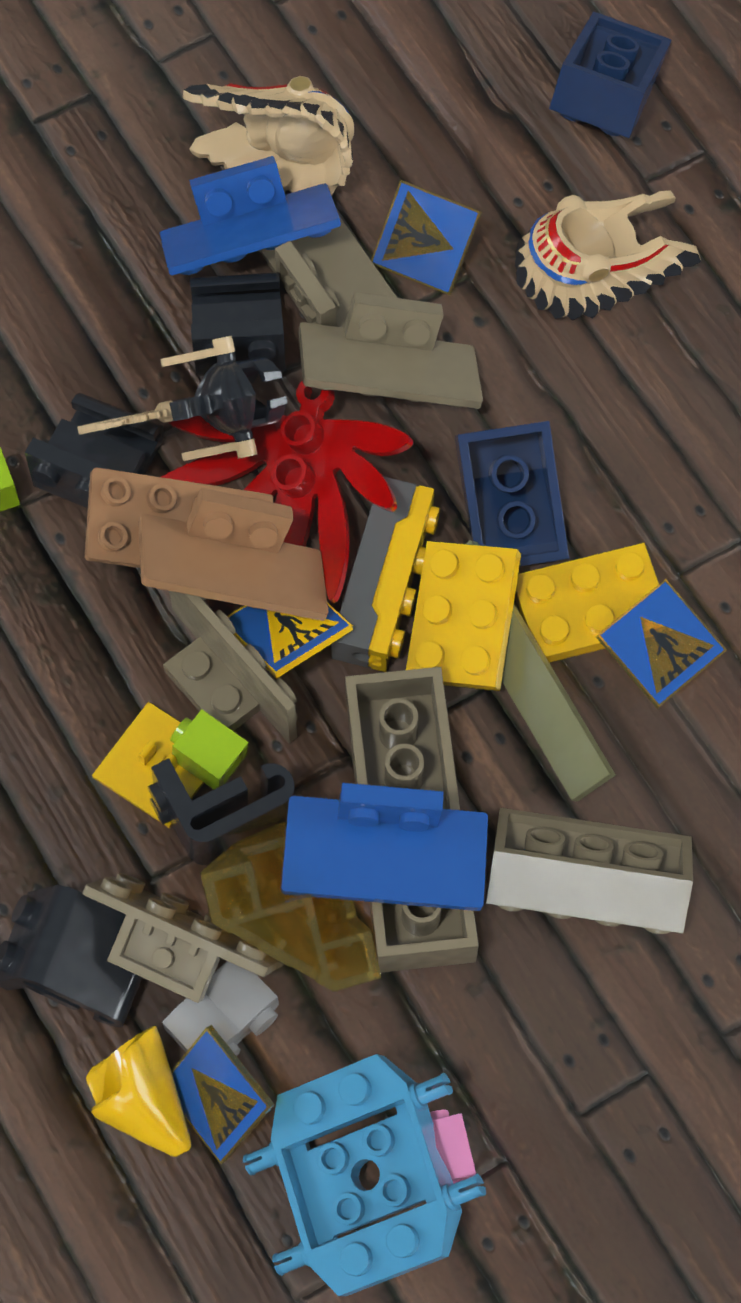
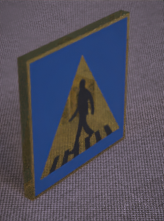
[371,180,482,295]
[596,579,727,709]
[171,1025,275,1164]

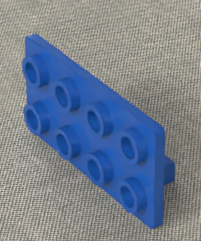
[160,156,341,275]
[281,783,488,911]

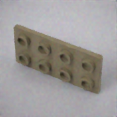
[258,214,397,328]
[298,292,483,409]
[163,591,298,744]
[82,873,287,1003]

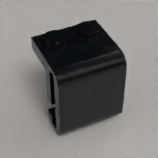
[190,272,286,377]
[25,393,164,508]
[148,758,295,865]
[0,885,142,1027]

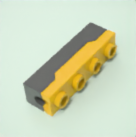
[331,476,440,672]

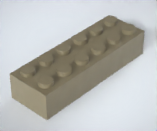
[345,667,478,973]

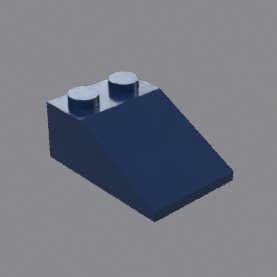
[549,11,672,138]
[454,421,569,566]

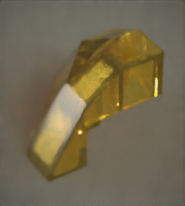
[200,821,381,992]

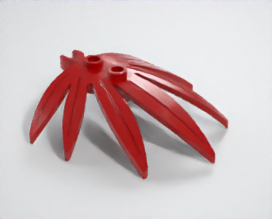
[161,381,413,603]

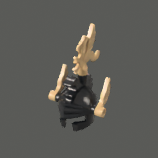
[77,336,288,461]

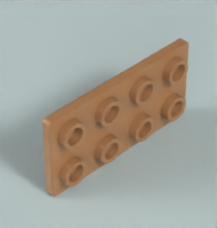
[85,468,273,568]
[138,487,329,621]

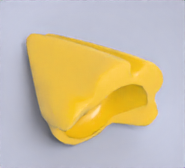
[86,1026,191,1157]

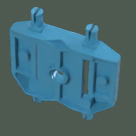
[243,1054,486,1296]

